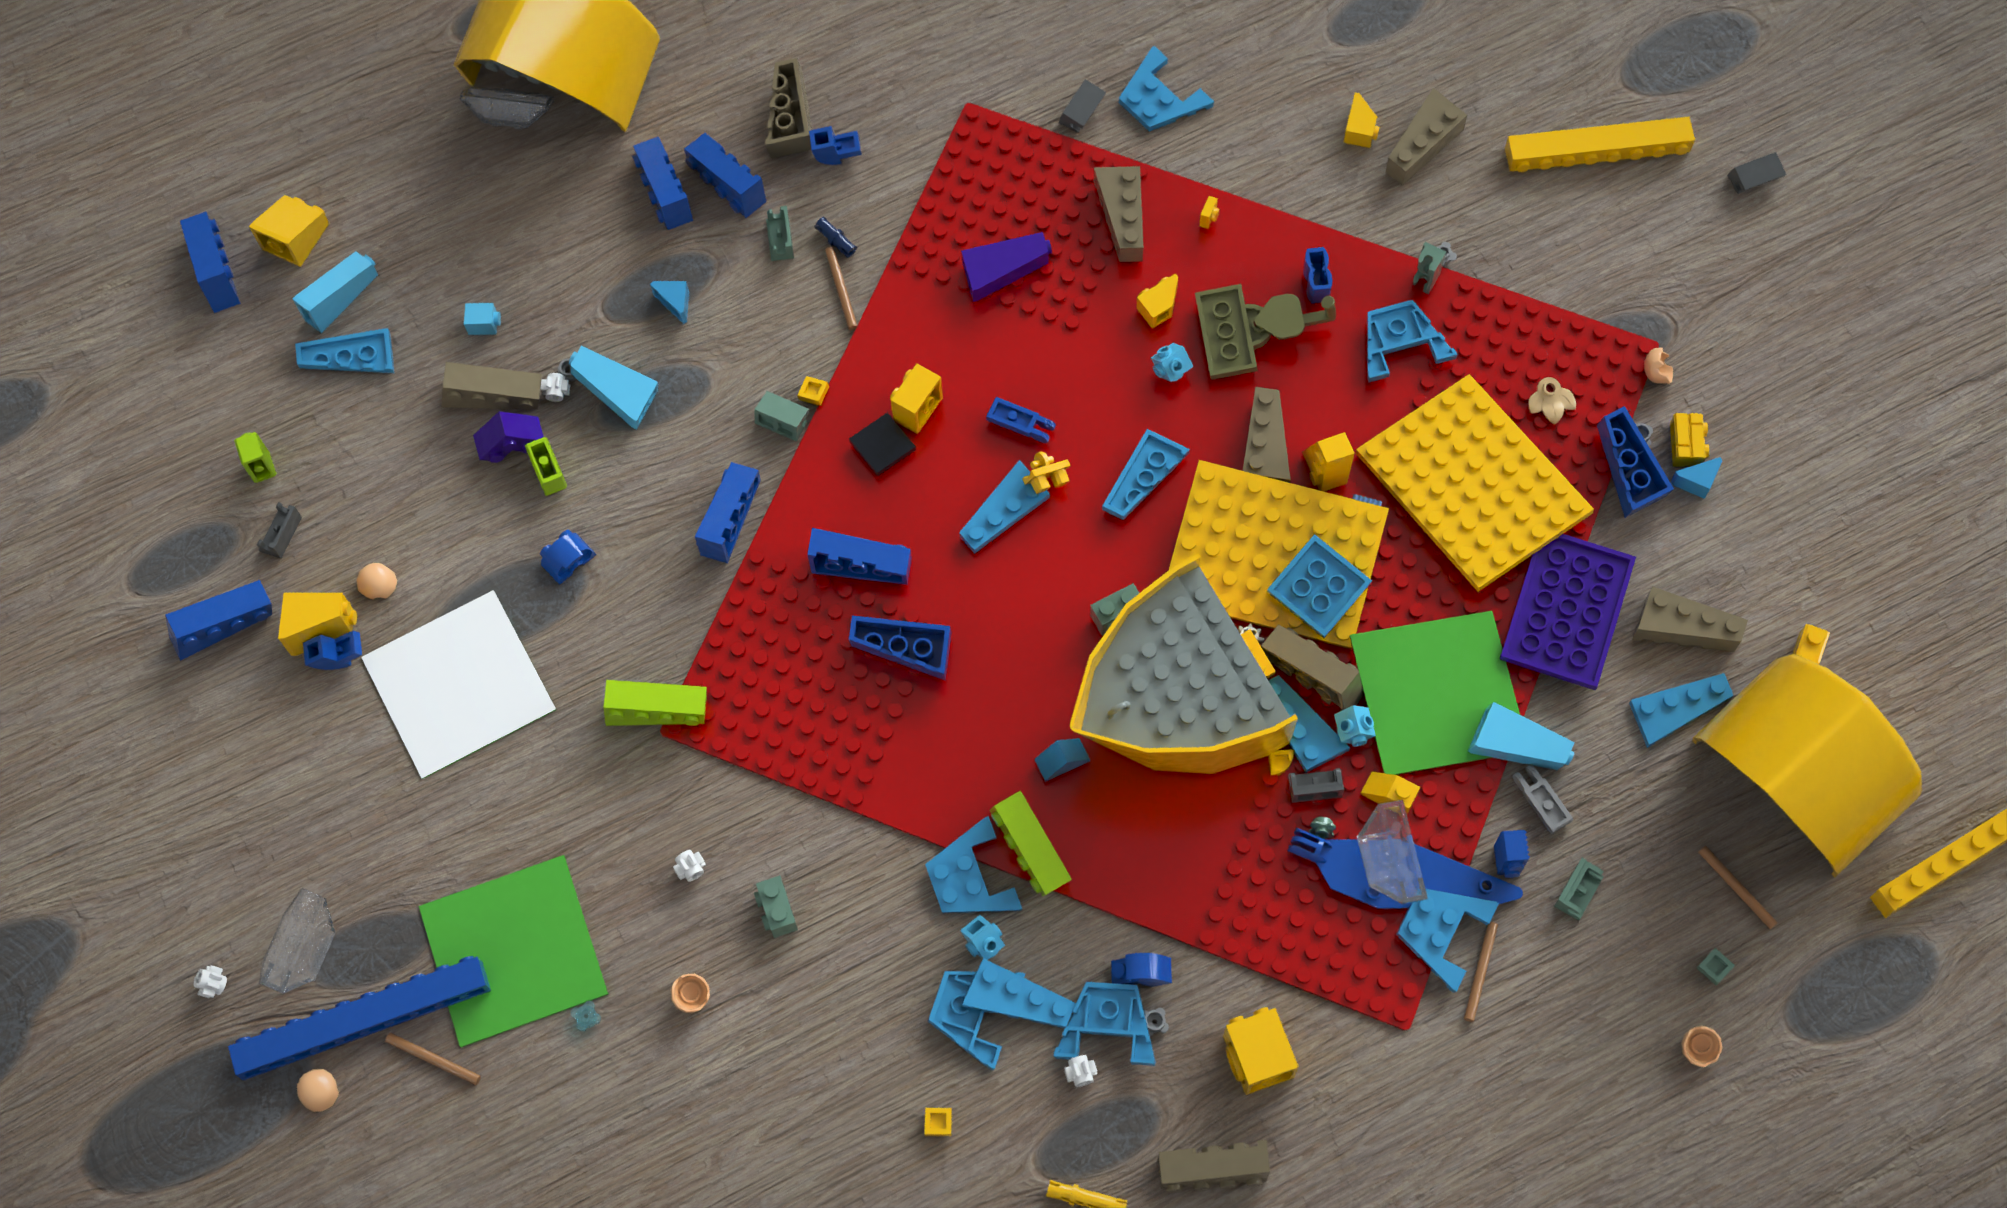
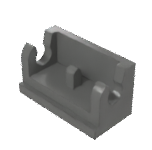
[1058,79,1106,132]
[1727,152,1786,194]
[257,502,302,558]
[1288,768,1344,803]

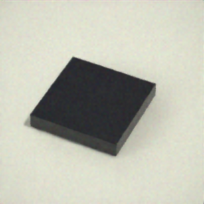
[849,412,916,477]

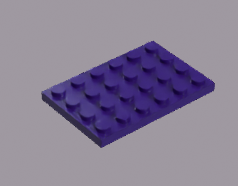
[1500,534,1636,691]

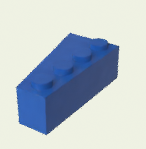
[684,133,767,218]
[632,136,693,230]
[180,212,241,313]
[1597,406,1674,518]
[695,462,761,564]
[807,528,912,585]
[165,580,272,661]
[849,615,952,681]

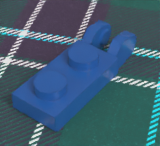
[986,397,1056,443]

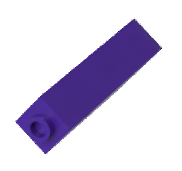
[961,232,1052,302]

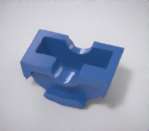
[540,530,597,585]

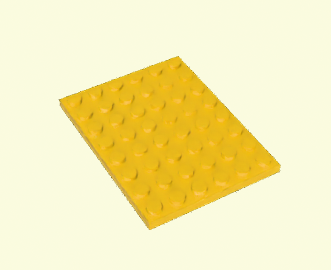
[1356,374,1594,592]
[1169,460,1389,650]

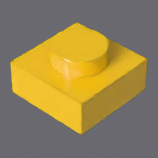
[1199,196,1220,229]
[797,376,829,406]
[925,1108,952,1136]

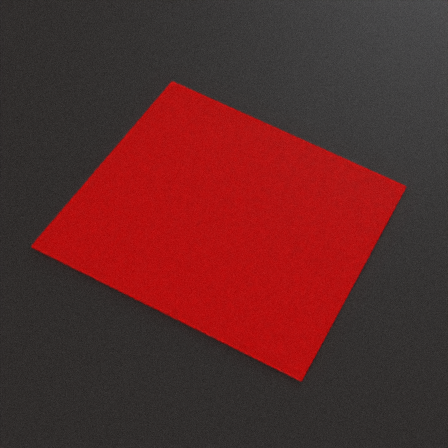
[660,103,1659,1031]

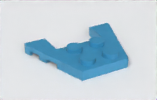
[1119,46,1214,132]
[1367,300,1457,382]
[925,816,1022,913]
[1396,888,1499,993]
[928,971,1025,1070]
[1054,982,1156,1066]

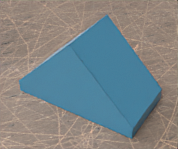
[650,281,689,324]
[1671,457,1722,499]
[1034,738,1090,782]

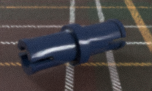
[814,217,857,258]

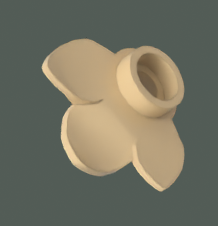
[1528,377,1576,424]

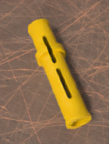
[1046,1180,1127,1208]

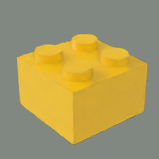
[890,364,943,434]

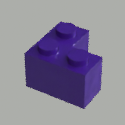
[473,411,544,463]

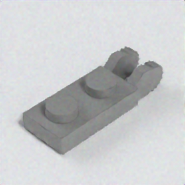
[1512,764,1574,835]

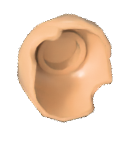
[1644,348,1673,384]
[356,563,397,600]
[671,973,710,1013]
[1681,1026,1723,1067]
[297,1069,339,1112]

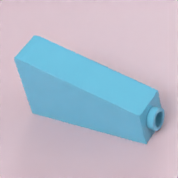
[293,251,378,333]
[569,346,658,430]
[1468,702,1575,770]

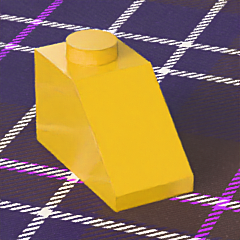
[1343,93,1380,148]
[1360,772,1420,817]

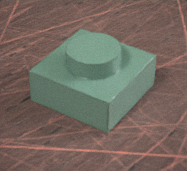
[1697,948,1735,986]

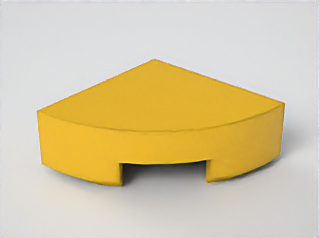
[1269,749,1294,776]

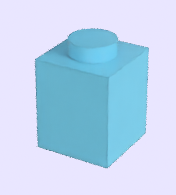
[464,303,501,335]

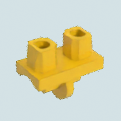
[1022,452,1070,494]

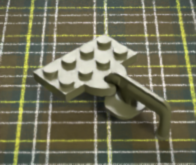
[1195,284,1336,380]

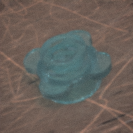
[571,1001,601,1031]

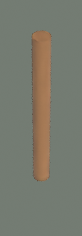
[825,247,858,330]
[1698,846,1778,929]
[1464,922,1498,1022]
[385,1033,481,1085]

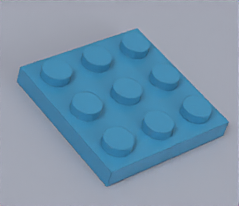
[1267,534,1372,638]

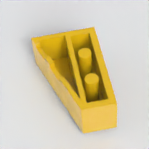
[1302,432,1354,492]

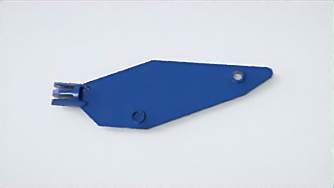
[1287,828,1523,909]

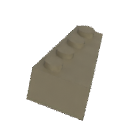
[765,58,812,159]
[1386,88,1467,186]
[1094,166,1143,262]
[441,362,542,410]
[1243,387,1291,483]
[1632,586,1748,652]
[1261,624,1364,712]
[1158,1139,1270,1192]

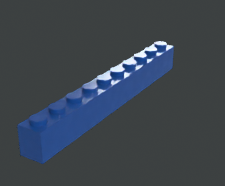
[228,956,491,1080]

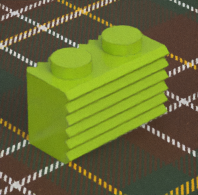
[234,432,277,483]
[525,437,567,496]

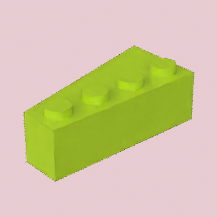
[603,680,707,726]
[989,791,1072,896]

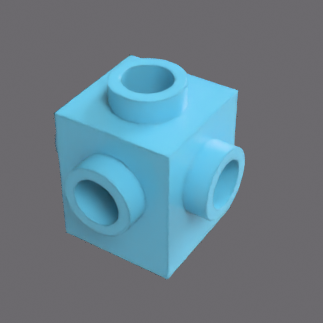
[1151,343,1194,382]
[1334,705,1376,747]
[960,915,1005,960]

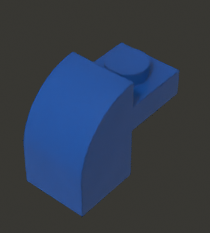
[809,126,862,165]
[303,631,362,670]
[1111,953,1172,987]

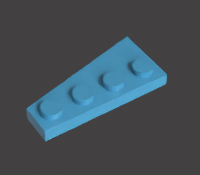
[295,328,395,373]
[1102,429,1190,520]
[959,460,1050,554]
[1629,673,1734,748]
[1268,675,1350,773]
[961,958,1076,1028]

